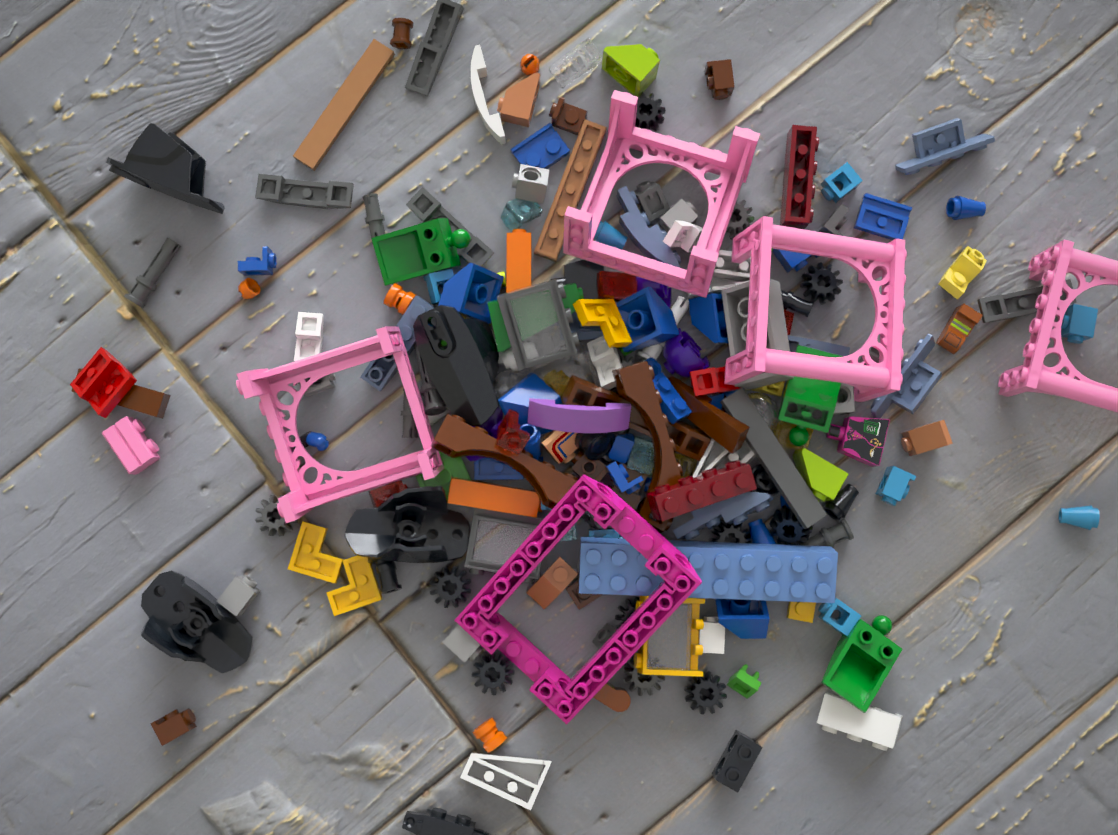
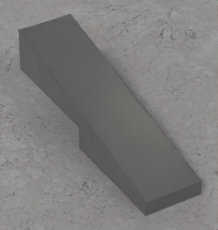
[405,0,464,96]

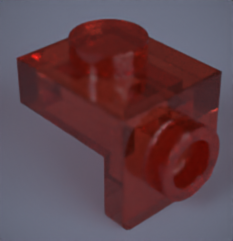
[597,271,638,300]
[368,480,408,508]

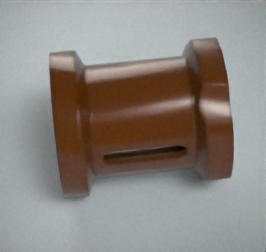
[390,18,414,49]

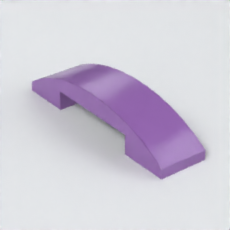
[527,398,631,433]

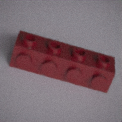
[780,125,819,229]
[646,460,757,521]

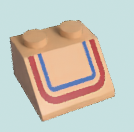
[541,430,578,464]

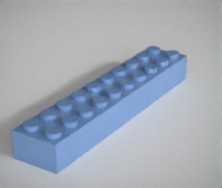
[578,537,838,603]

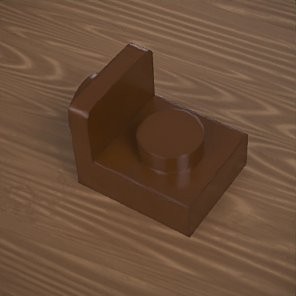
[549,97,587,135]

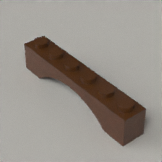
[612,361,683,493]
[562,375,711,461]
[430,414,578,509]

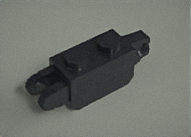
[402,808,490,835]

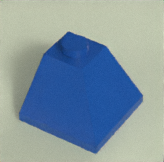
[438,263,504,324]
[616,287,679,352]
[689,293,729,344]
[498,372,564,440]
[715,599,770,639]

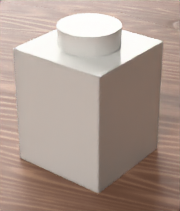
[699,616,725,654]

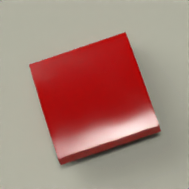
[70,347,137,418]

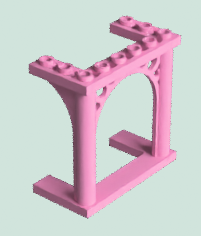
[563,90,760,298]
[724,216,907,402]
[998,239,1118,413]
[236,326,444,523]

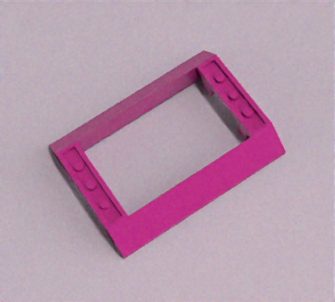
[454,474,702,725]

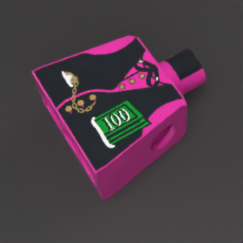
[826,417,890,467]

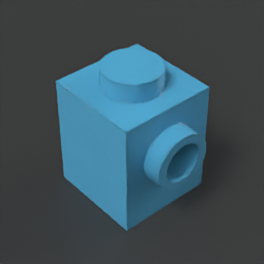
[1061,304,1098,344]

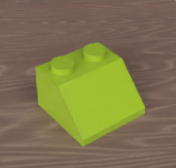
[602,44,660,98]
[792,448,848,502]

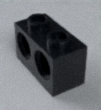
[712,730,763,793]

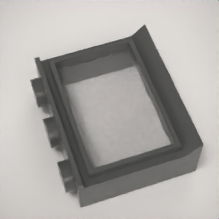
[497,279,580,371]
[464,508,543,583]

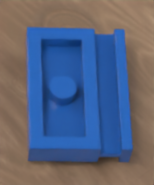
[511,123,570,169]
[854,193,912,240]

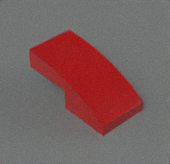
[689,366,740,397]

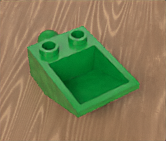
[371,218,471,286]
[777,344,844,446]
[821,615,902,713]

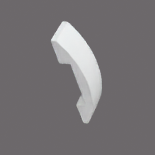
[471,45,506,145]

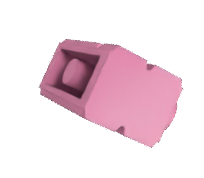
[102,416,160,475]

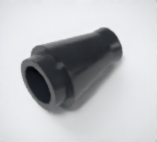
[823,484,859,521]

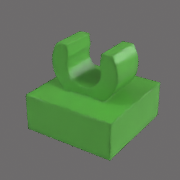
[727,664,761,699]

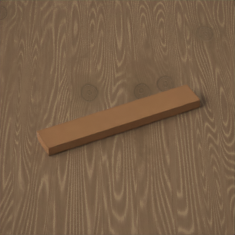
[293,39,395,171]
[534,119,607,262]

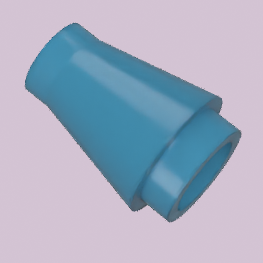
[594,221,628,250]
[1059,505,1100,530]

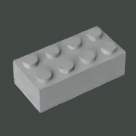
[721,279,794,390]

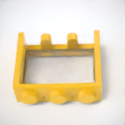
[634,596,705,677]

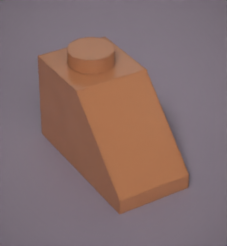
[497,73,541,127]
[901,420,953,456]
[526,556,578,609]

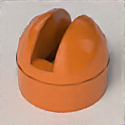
[520,54,540,75]
[238,278,260,299]

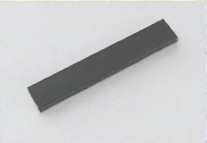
[720,387,827,529]

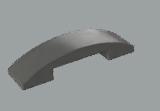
[255,174,354,209]
[406,187,494,267]
[977,279,1077,323]

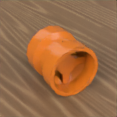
[383,283,417,315]
[472,717,507,753]

